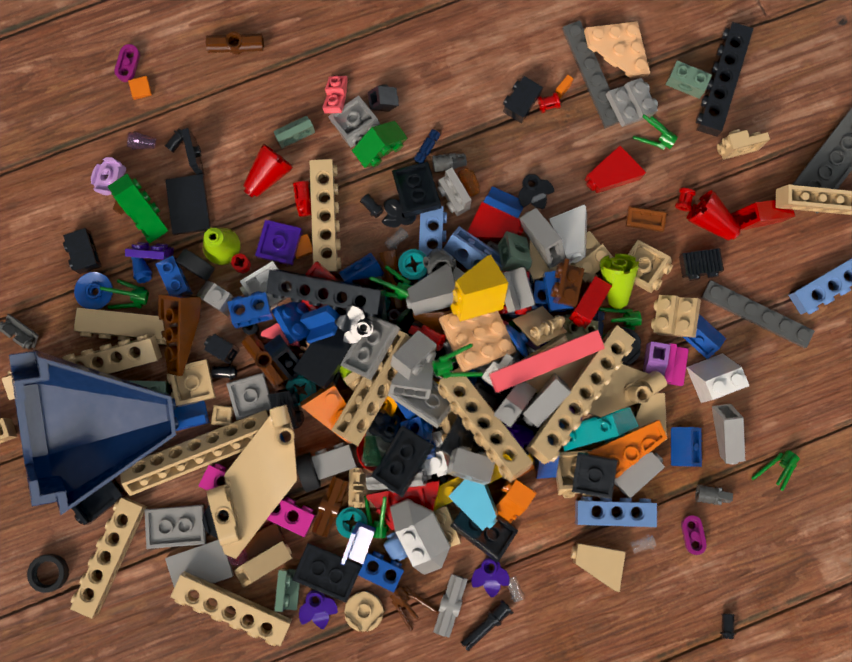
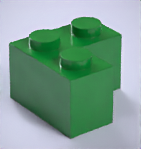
[352,121,408,168]

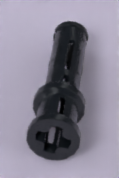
[460,599,514,651]

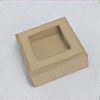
[211,405,233,426]

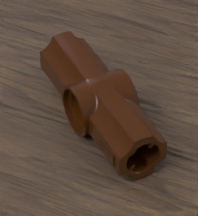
[206,32,264,55]
[379,250,407,309]
[241,333,289,389]
[312,476,349,538]

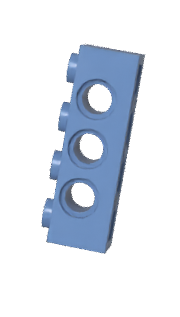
[418,206,447,282]
[443,226,504,271]
[788,258,852,315]
[575,497,657,527]

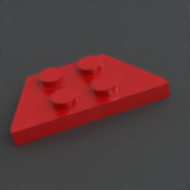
[366,480,440,530]

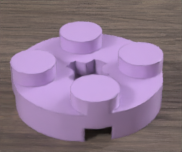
[91,157,126,195]

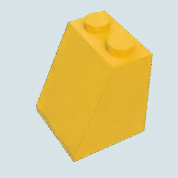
[451,255,508,321]

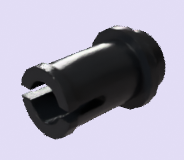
[164,128,183,153]
[360,194,384,218]
[242,323,259,335]
[212,365,237,380]
[720,614,736,639]

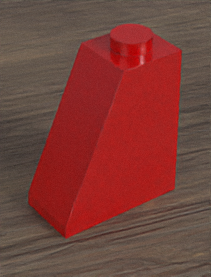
[585,146,646,193]
[731,200,795,231]
[467,202,523,242]
[569,276,612,329]

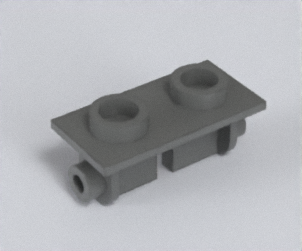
[0,313,39,350]

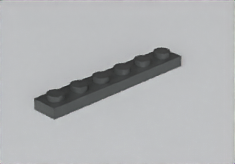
[562,20,620,128]
[701,280,814,349]

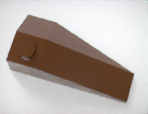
[158,294,201,376]

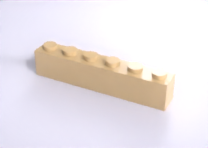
[74,308,193,345]

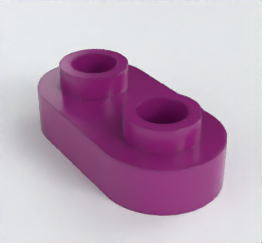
[114,44,140,82]
[681,515,707,555]

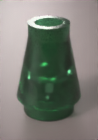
[362,436,382,467]

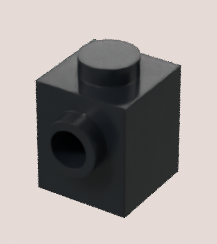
[368,84,399,112]

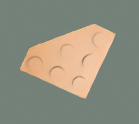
[584,21,650,78]

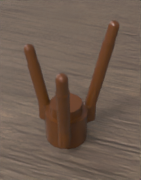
[390,586,438,631]

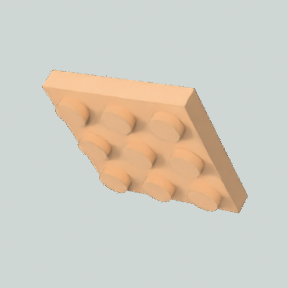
[439,311,517,372]

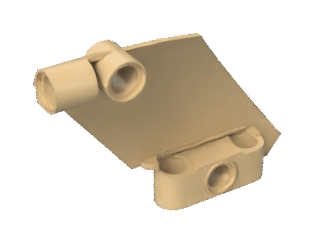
[522,334,667,417]
[207,405,297,559]

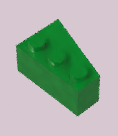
[108,174,168,244]

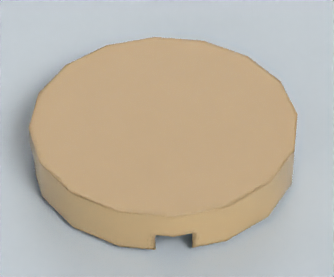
[344,591,384,632]

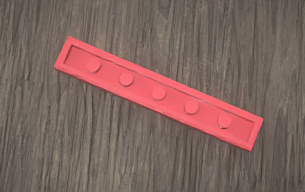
[489,330,605,393]

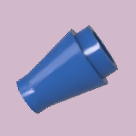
[131,257,152,283]

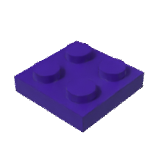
[255,220,303,266]
[125,242,174,260]

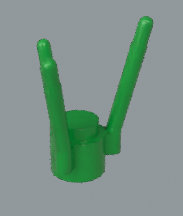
[633,114,678,150]
[370,265,412,300]
[100,279,149,309]
[598,307,642,339]
[432,343,484,379]
[751,450,800,491]
[364,495,389,538]

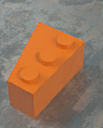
[300,382,366,444]
[495,479,537,524]

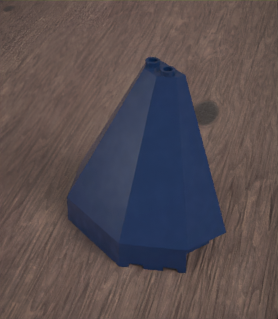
[9,350,178,515]

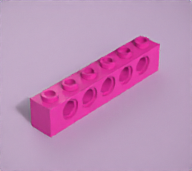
[198,463,316,537]

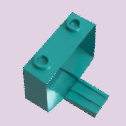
[563,407,639,451]

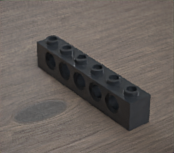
[695,22,754,137]
[266,269,386,317]

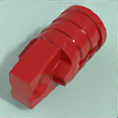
[293,181,311,217]
[408,325,446,351]

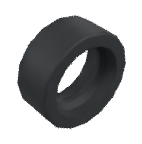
[176,249,215,281]
[295,452,321,492]
[27,554,69,593]

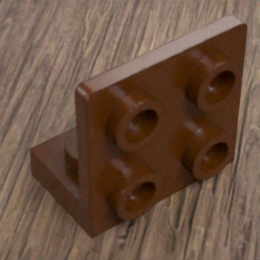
[550,258,584,308]

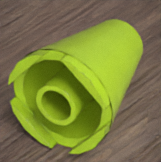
[203,228,241,265]
[600,254,639,309]

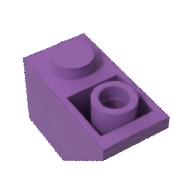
[643,342,670,376]

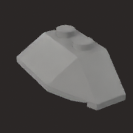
[390,499,450,575]

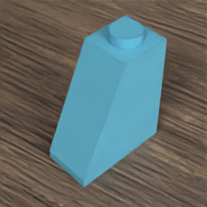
[448,479,498,531]

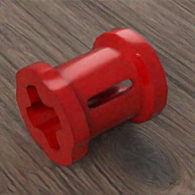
[538,92,560,113]
[675,188,696,211]
[231,254,251,274]

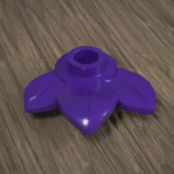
[504,423,534,449]
[472,557,510,598]
[299,590,338,629]

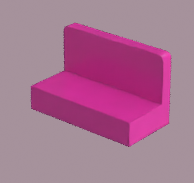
[664,343,689,386]

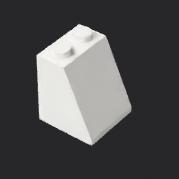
[686,353,749,403]

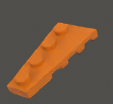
[586,420,667,479]

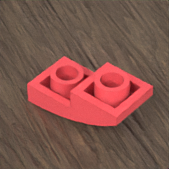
[322,76,348,113]

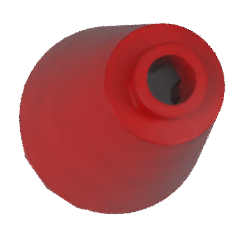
[243,144,293,198]
[686,190,741,240]

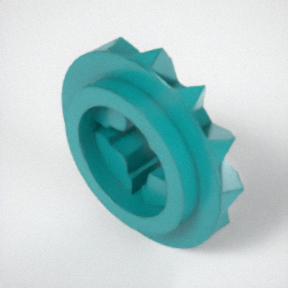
[398,249,427,280]
[286,375,316,405]
[336,507,367,539]

